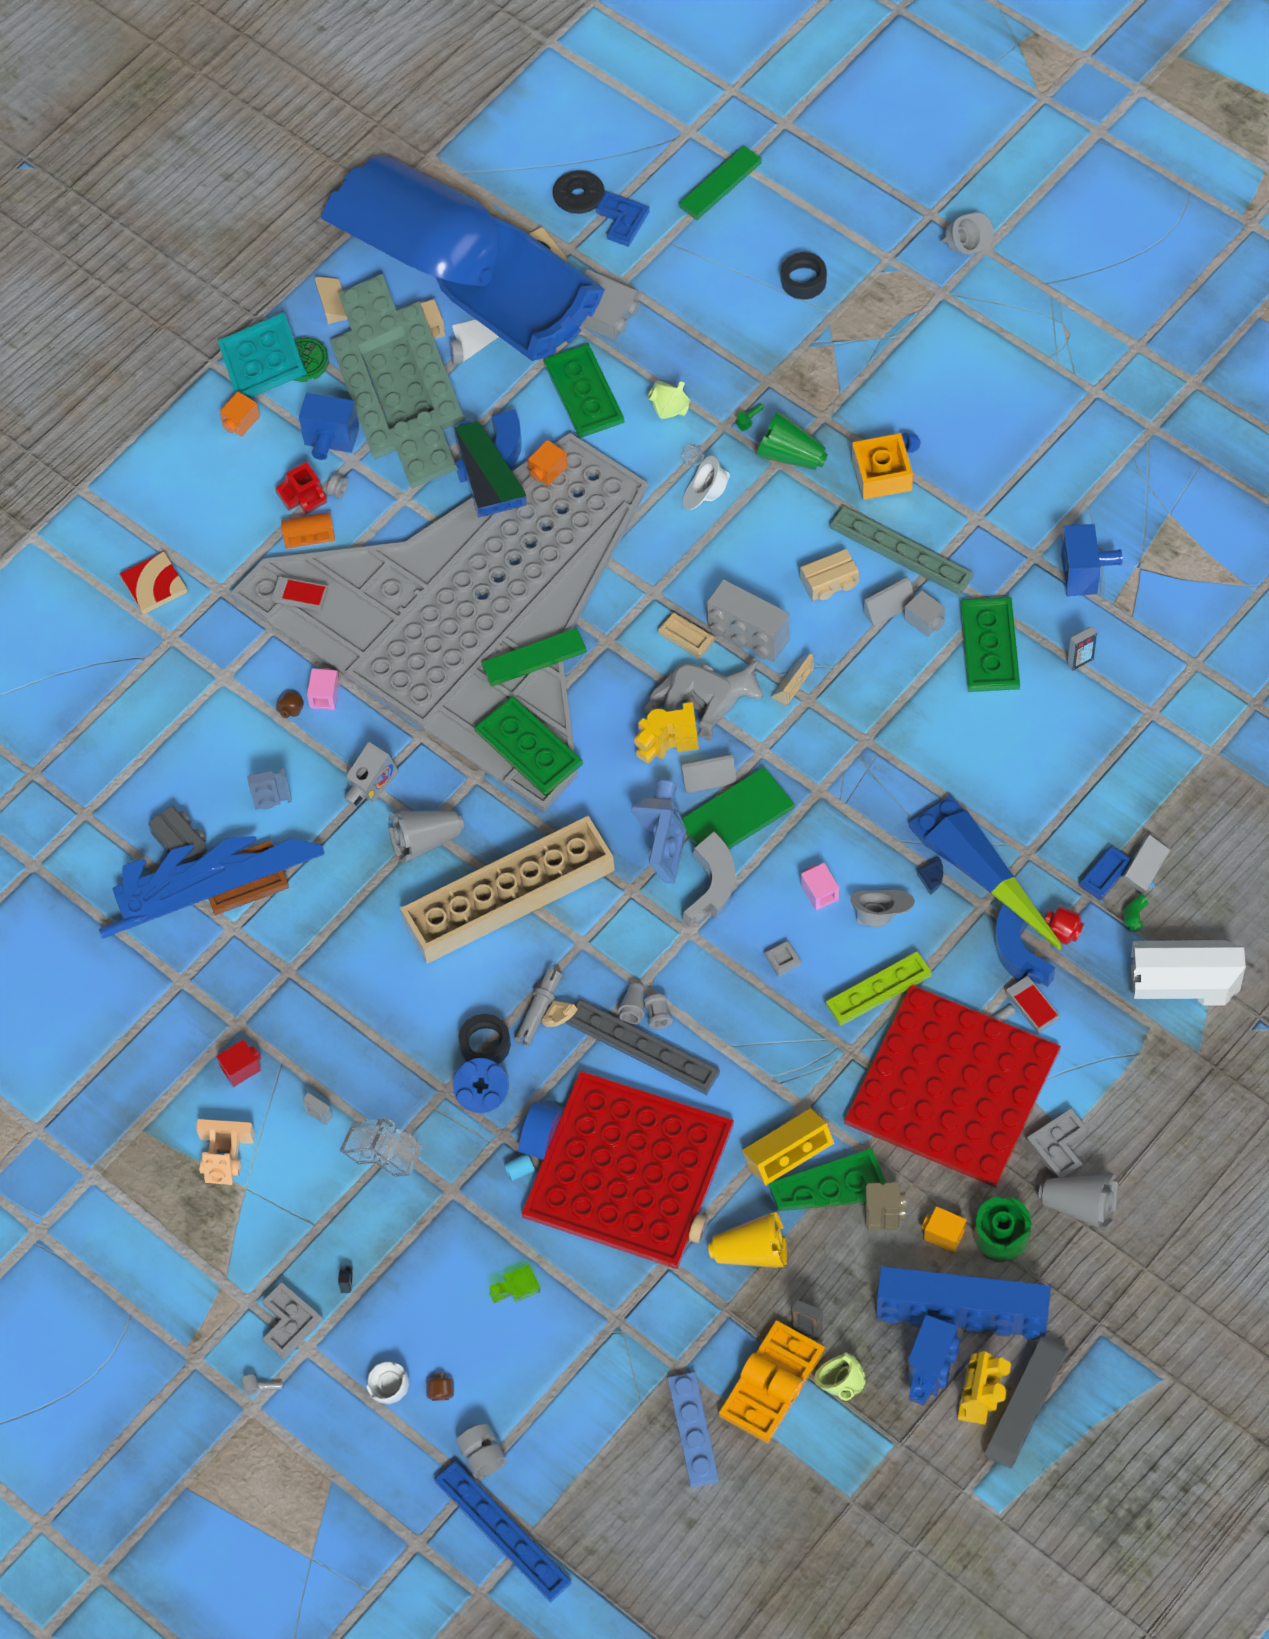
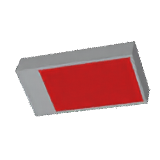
[272,577,328,611]
[1006,976,1060,1033]

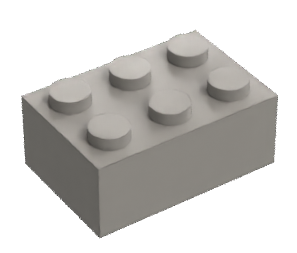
[707,579,790,663]

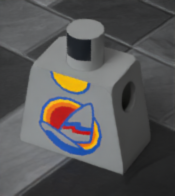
[344,742,399,807]

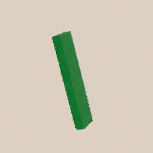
[679,146,762,220]
[481,628,587,687]

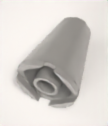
[388,811,464,863]
[1038,1174,1118,1230]

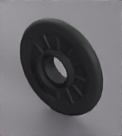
[553,171,605,214]

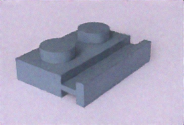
[247,768,292,810]

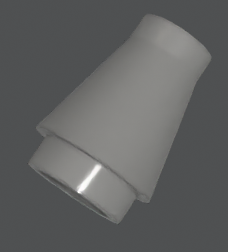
[618,983,645,1025]

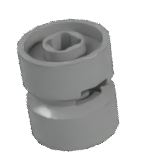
[456,1424,507,1478]

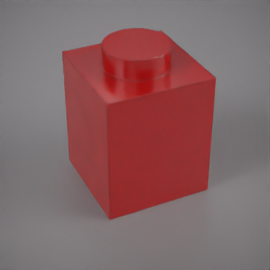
[216,1039,261,1088]

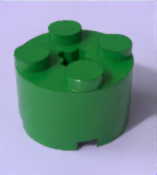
[974,1196,1031,1263]

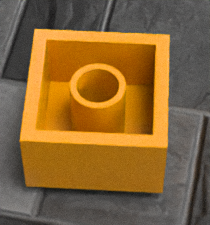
[852,433,913,500]

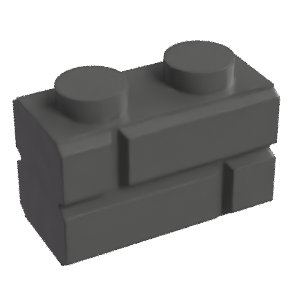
[148,806,207,865]

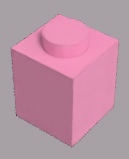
[307,668,340,710]
[801,863,839,911]

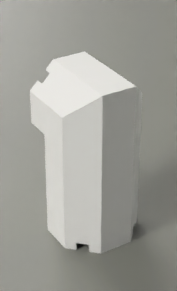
[1131,940,1246,1006]

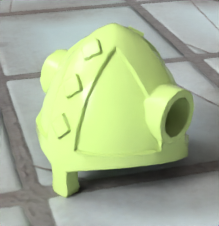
[647,381,690,419]
[814,1352,866,1400]

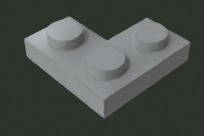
[1027,1109,1088,1178]
[262,1282,323,1360]

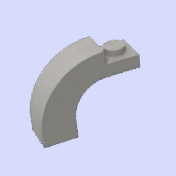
[682,832,735,927]

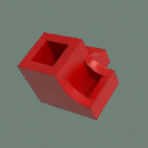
[275,462,327,515]

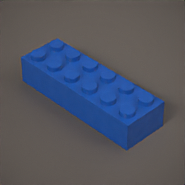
[876,1266,1051,1340]

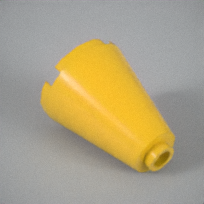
[708,1212,787,1268]

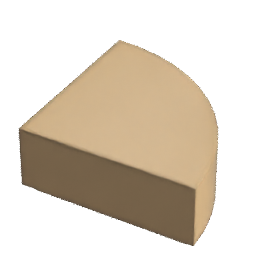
[541,1000,578,1027]

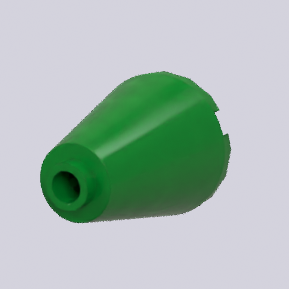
[756,411,828,470]

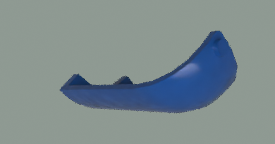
[321,156,498,286]
[436,216,605,361]

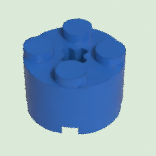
[453,1058,509,1113]

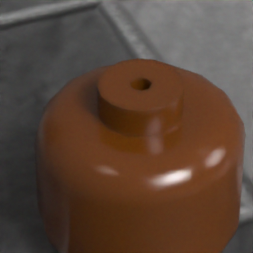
[276,692,304,718]
[426,1373,454,1401]

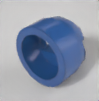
[902,433,921,453]

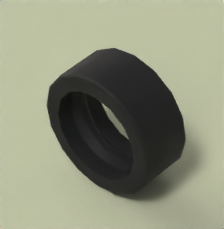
[781,252,827,300]
[458,1014,511,1064]

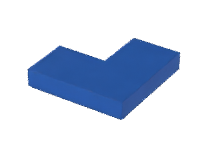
[596,191,650,247]

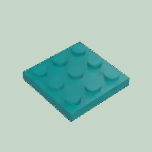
[218,312,307,398]

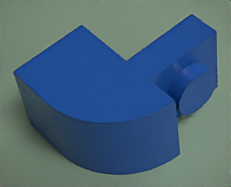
[518,1100,565,1160]

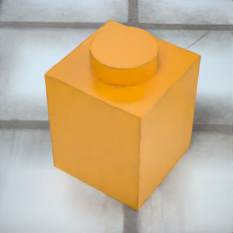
[922,1206,967,1253]

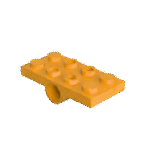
[719,1320,825,1444]

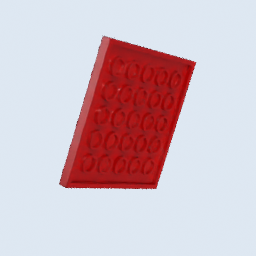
[845,985,1061,1188]
[521,1071,734,1269]

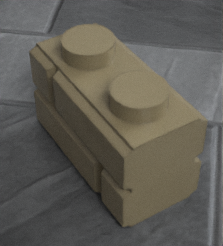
[865,1183,906,1231]

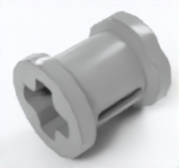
[644,994,673,1029]

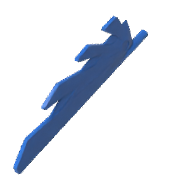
[99,836,325,939]

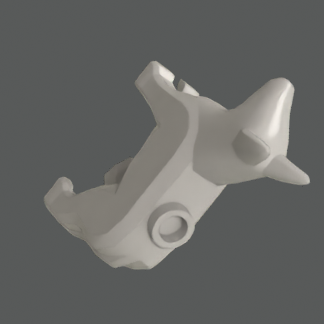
[644,661,763,741]

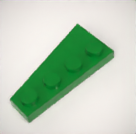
[769,1148,886,1212]

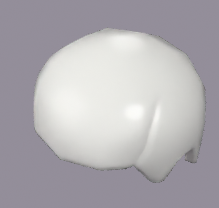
[366,1361,409,1404]

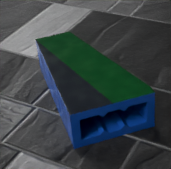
[454,421,527,518]

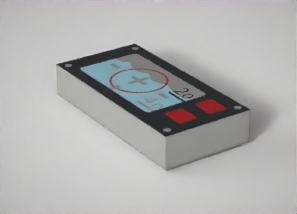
[1067,627,1097,671]

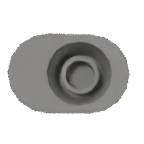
[942,213,994,255]
[850,890,915,927]

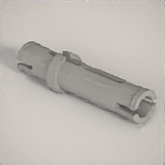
[515,969,563,1047]

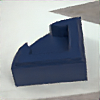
[917,859,943,895]

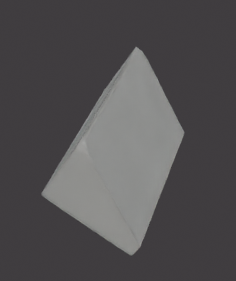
[864,577,915,626]
[681,754,736,793]

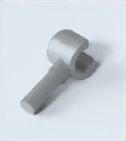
[241,1375,282,1396]

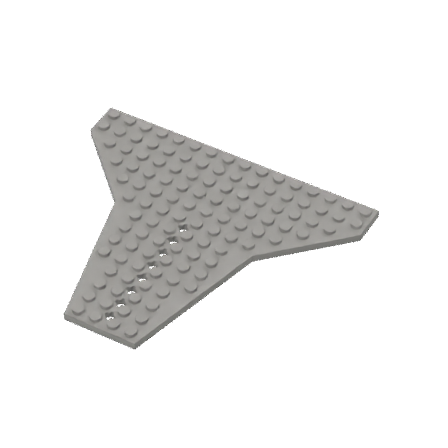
[230,433,648,813]

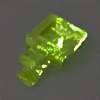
[489,1264,540,1303]

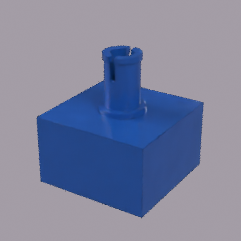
[299,393,359,460]
[1061,524,1123,596]

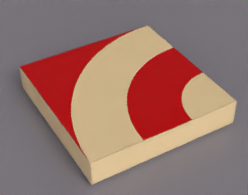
[119,552,188,615]

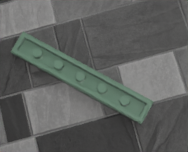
[830,506,974,596]

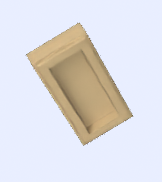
[658,612,715,659]

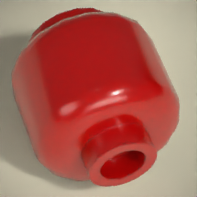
[1044,905,1084,945]

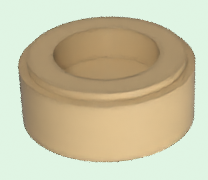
[689,1214,708,1244]

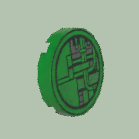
[294,337,329,382]

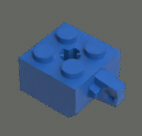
[907,1315,961,1406]

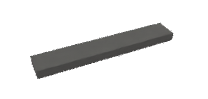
[566,999,720,1095]

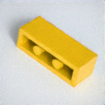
[742,1108,834,1186]

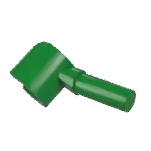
[736,404,764,431]

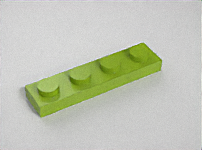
[826,951,932,1027]

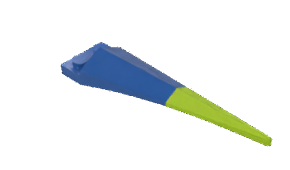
[909,795,1061,950]

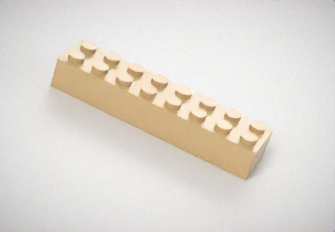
[400,816,615,964]

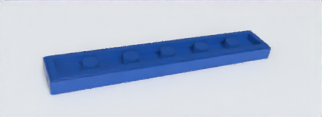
[434,1460,572,1603]

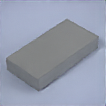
[1121,835,1170,893]

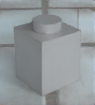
[904,590,945,637]

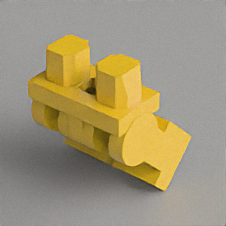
[634,702,699,764]
[958,1351,1011,1425]

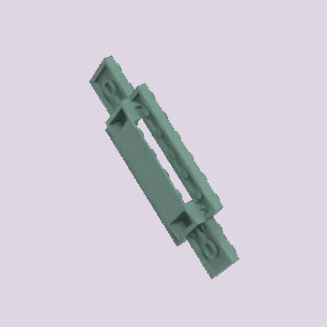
[330,274,465,489]

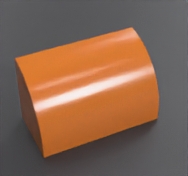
[281,512,335,549]

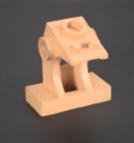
[196,1119,255,1185]

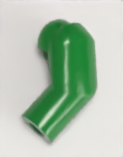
[1123,894,1149,932]

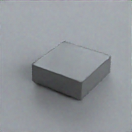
[765,940,801,977]
[302,1093,332,1124]

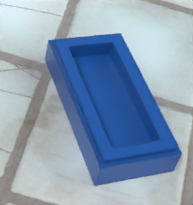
[1079,845,1132,901]

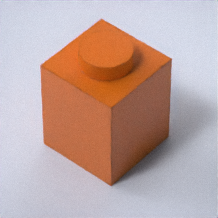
[220,392,260,437]
[528,440,568,486]

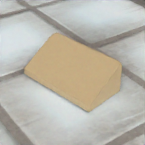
[315,277,348,324]
[771,654,814,706]

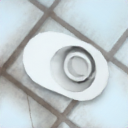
[682,456,730,510]

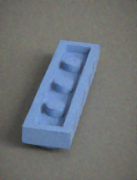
[668,1372,719,1488]

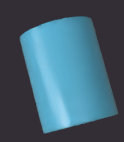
[504,1154,535,1181]

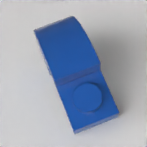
[456,410,522,483]
[995,904,1055,987]

